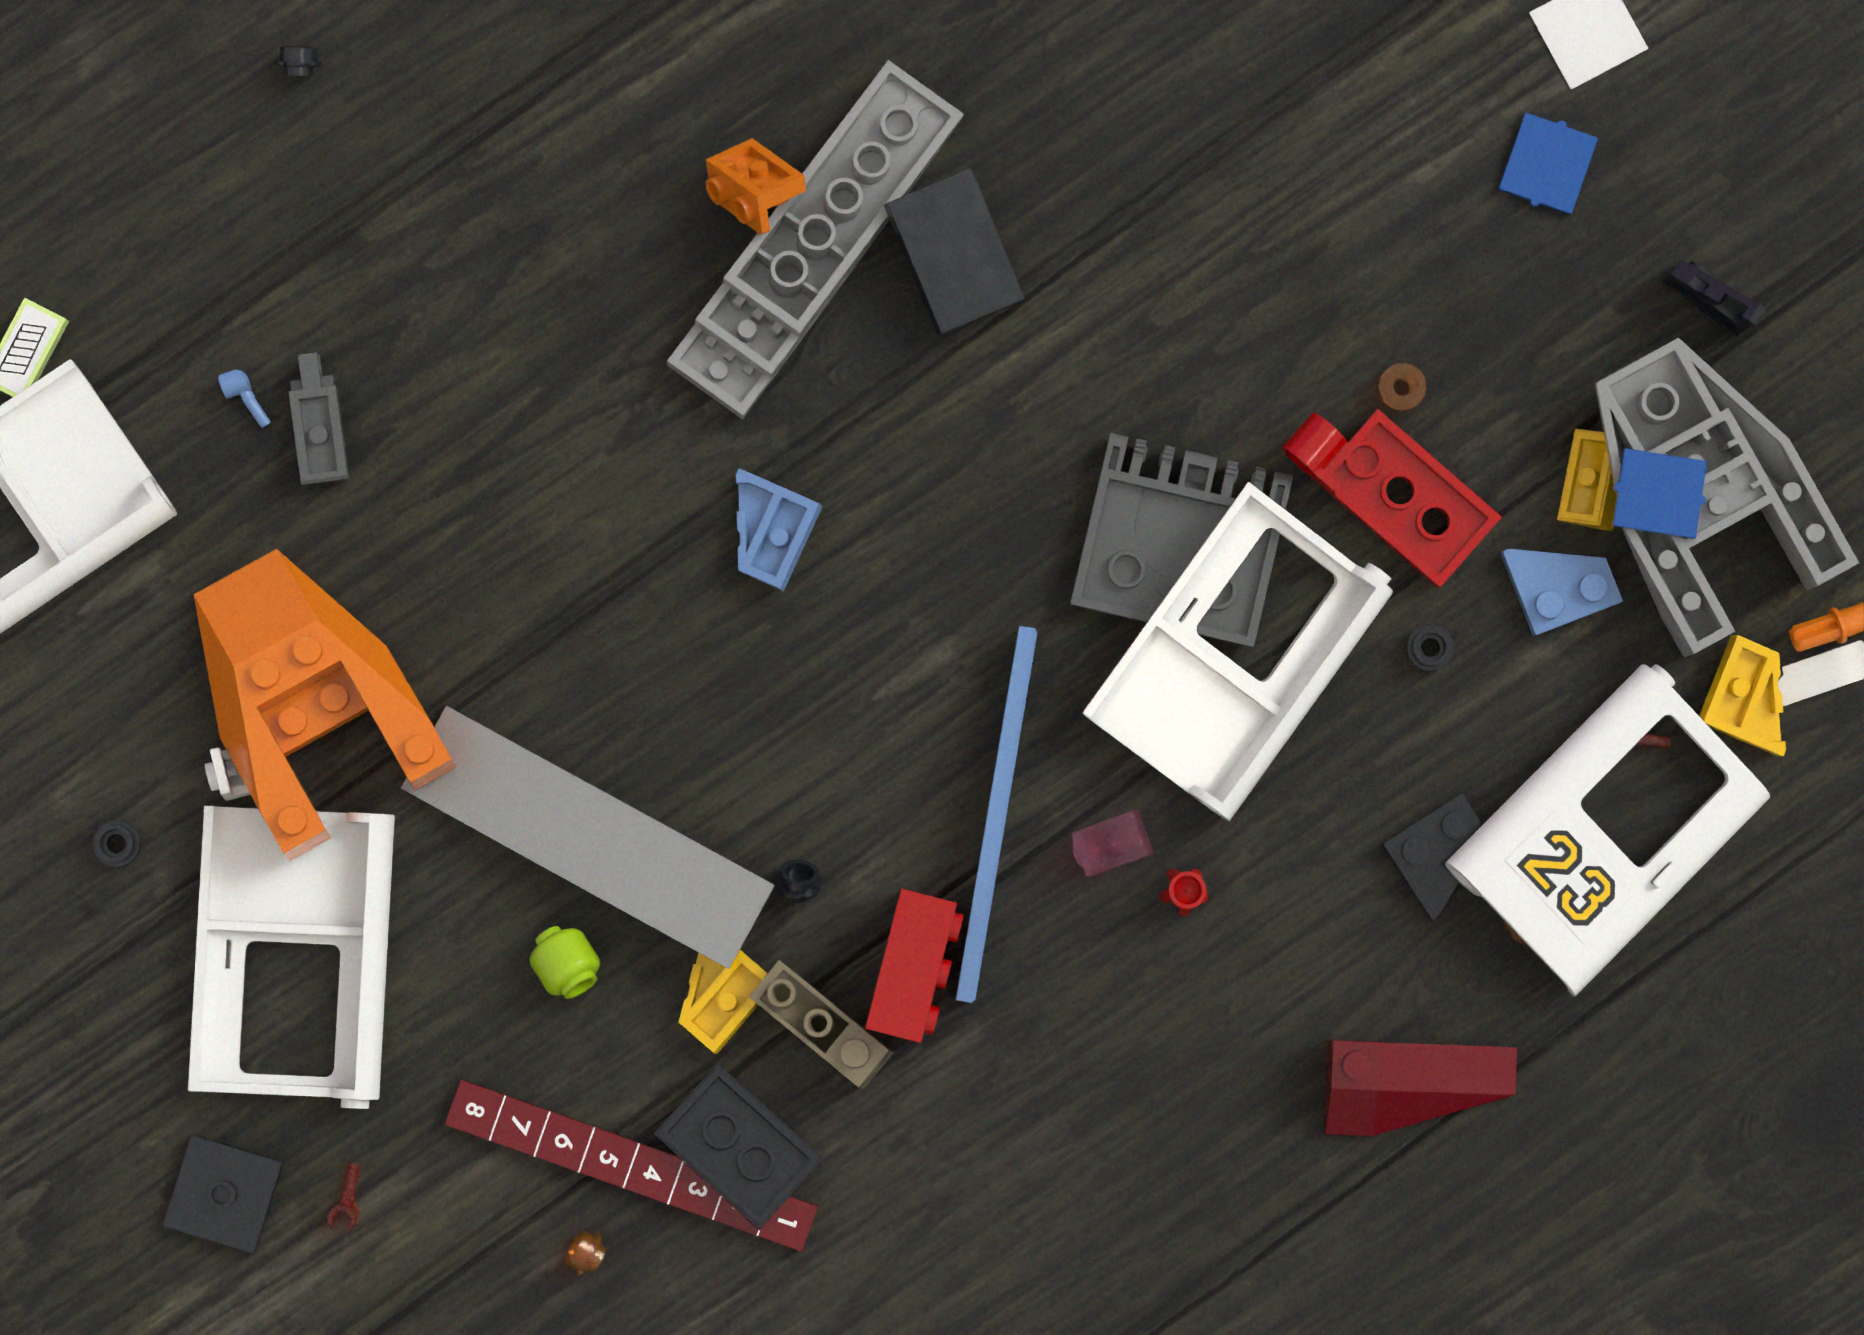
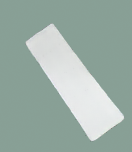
[1778,640,1864,706]

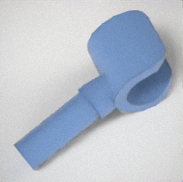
[218,370,271,428]

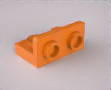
[706,138,806,235]

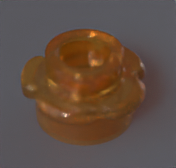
[565,1230,606,1276]

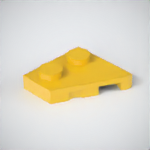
[1699,635,1786,756]
[679,949,768,1054]

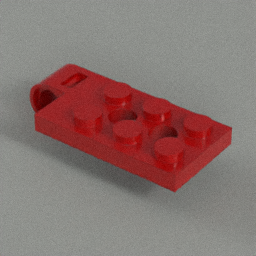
[1281,409,1502,589]

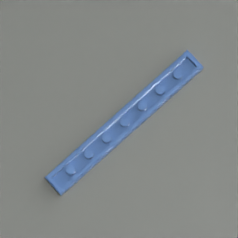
[955,626,1038,1003]

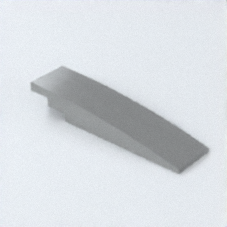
[667,60,964,420]
[401,706,775,969]

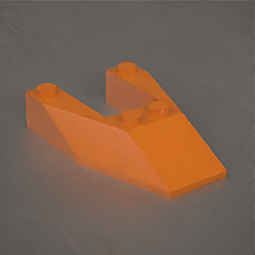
[194,549,456,861]

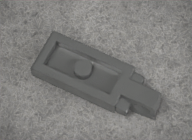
[288,352,350,486]

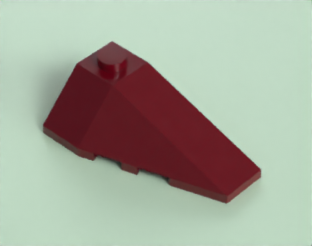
[1324,1039,1517,1136]

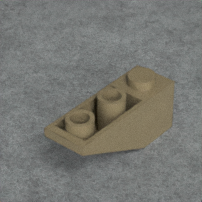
[749,960,894,1089]

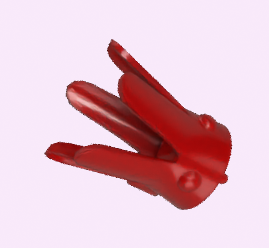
[1159,869,1209,916]

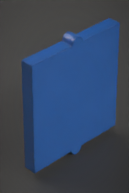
[1498,113,1598,215]
[1612,448,1707,539]

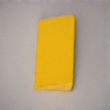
[1557,429,1616,531]

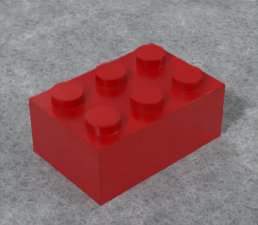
[865,889,964,1043]

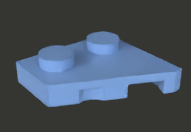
[736,468,823,592]
[1500,549,1623,636]

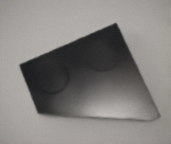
[1662,259,1766,337]

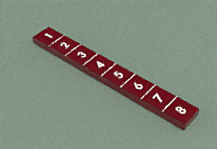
[445,1079,818,1252]

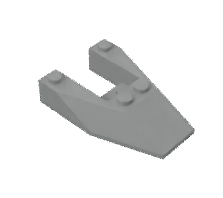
[1595,338,1859,658]

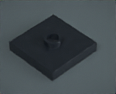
[163,1134,284,1254]

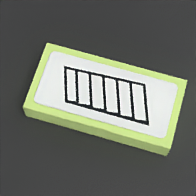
[0,298,69,397]

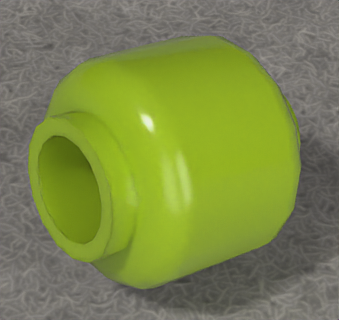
[529,926,600,999]

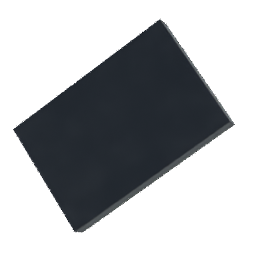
[884,169,1024,335]
[654,1064,823,1231]

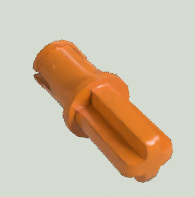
[1789,602,1864,652]

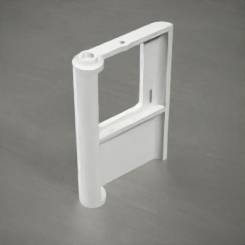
[0,359,177,633]
[188,806,395,1109]

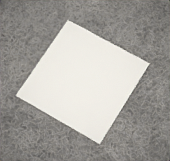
[1529,0,1648,89]

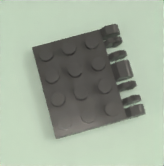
[1070,432,1293,648]

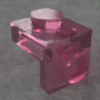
[1072,809,1154,877]

